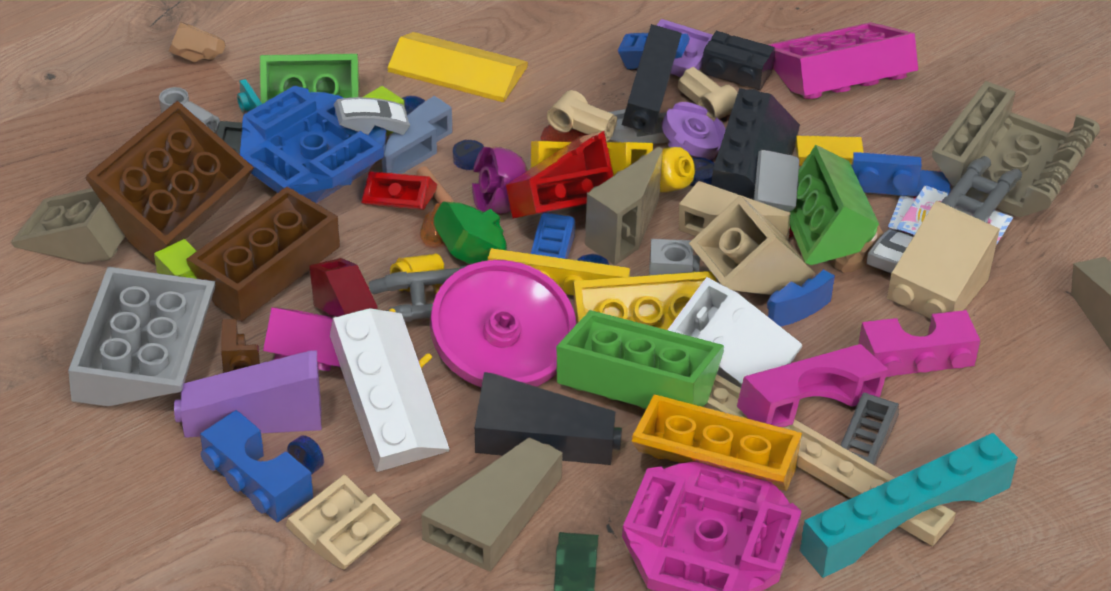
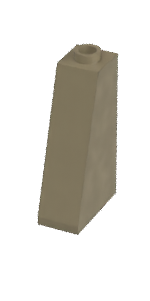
[1071,257,1111,351]
[421,438,563,572]

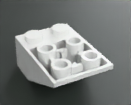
[668,277,803,388]

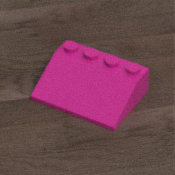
[768,22,918,99]

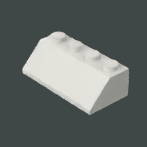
[330,308,449,472]

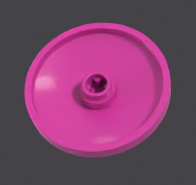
[430,260,576,387]

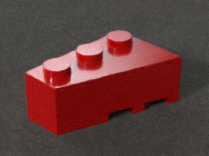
[506,131,613,219]

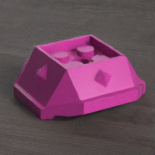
[622,461,802,591]

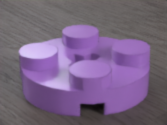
[662,102,726,160]

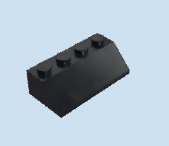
[711,88,800,200]

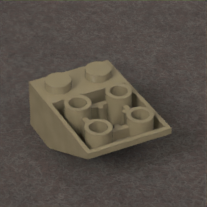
[585,147,663,265]

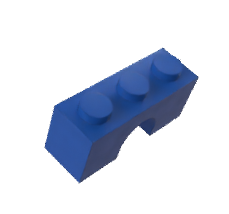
[200,410,314,523]

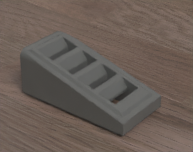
[840,392,899,466]

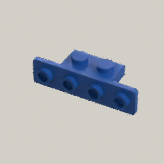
[851,152,950,196]

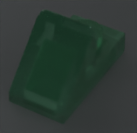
[554,532,599,591]

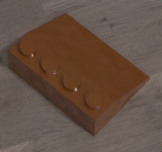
[85,100,254,265]

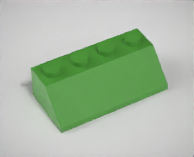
[790,145,879,265]
[556,310,724,409]

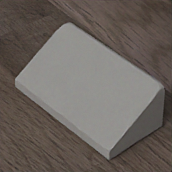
[754,150,799,212]

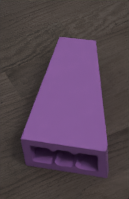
[174,350,322,438]

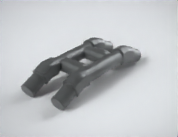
[941,156,1022,223]
[369,266,466,322]

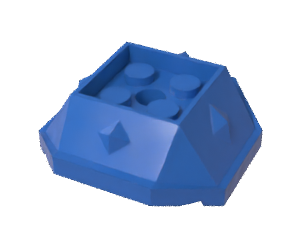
[240,86,387,203]

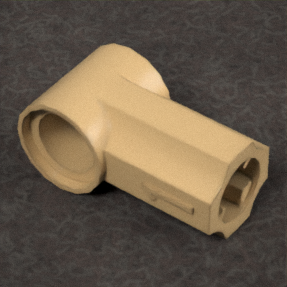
[678,67,737,121]
[547,90,617,142]

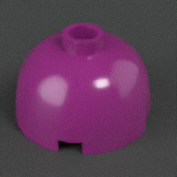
[472,146,528,214]

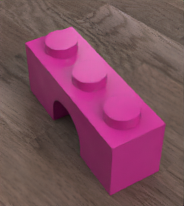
[858,310,980,377]

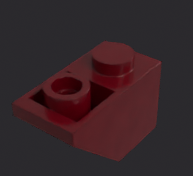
[309,258,378,317]

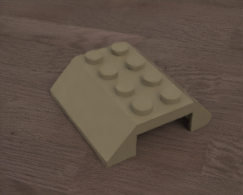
[932,81,1100,217]

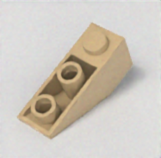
[679,181,790,240]

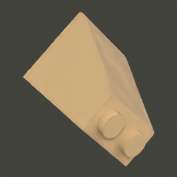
[689,195,815,295]
[887,201,1000,319]

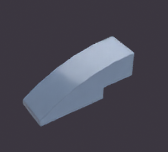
[382,96,452,174]

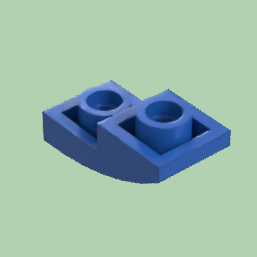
[767,269,835,327]

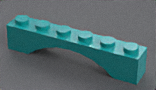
[799,433,1018,578]

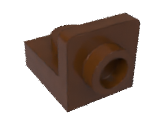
[221,319,260,373]

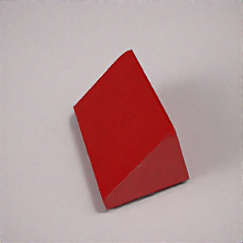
[361,171,438,210]

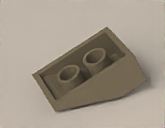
[11,188,126,263]

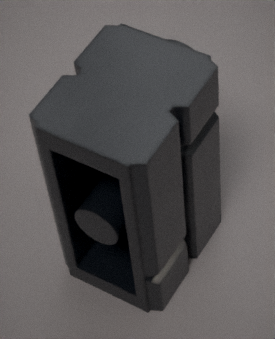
[701,30,776,91]

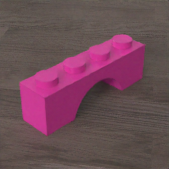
[737,344,888,427]

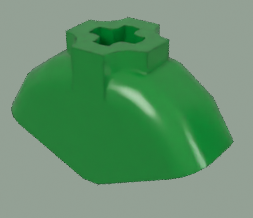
[434,201,507,265]

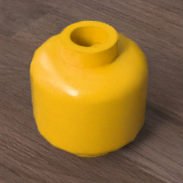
[660,147,695,192]

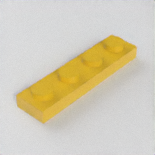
[488,248,630,296]

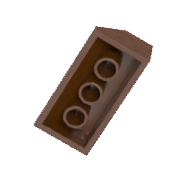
[186,187,340,322]

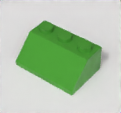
[260,54,360,104]

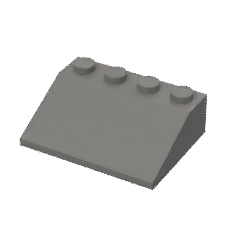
[68,267,215,406]

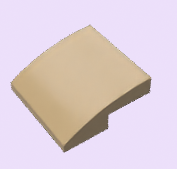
[286,474,401,570]

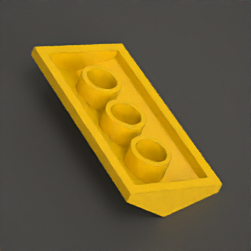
[388,32,528,103]
[573,271,717,330]

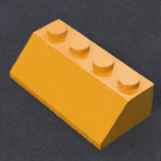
[632,394,802,491]

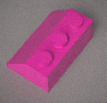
[263,307,340,371]

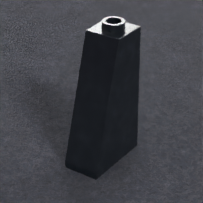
[621,24,682,134]
[474,372,622,465]

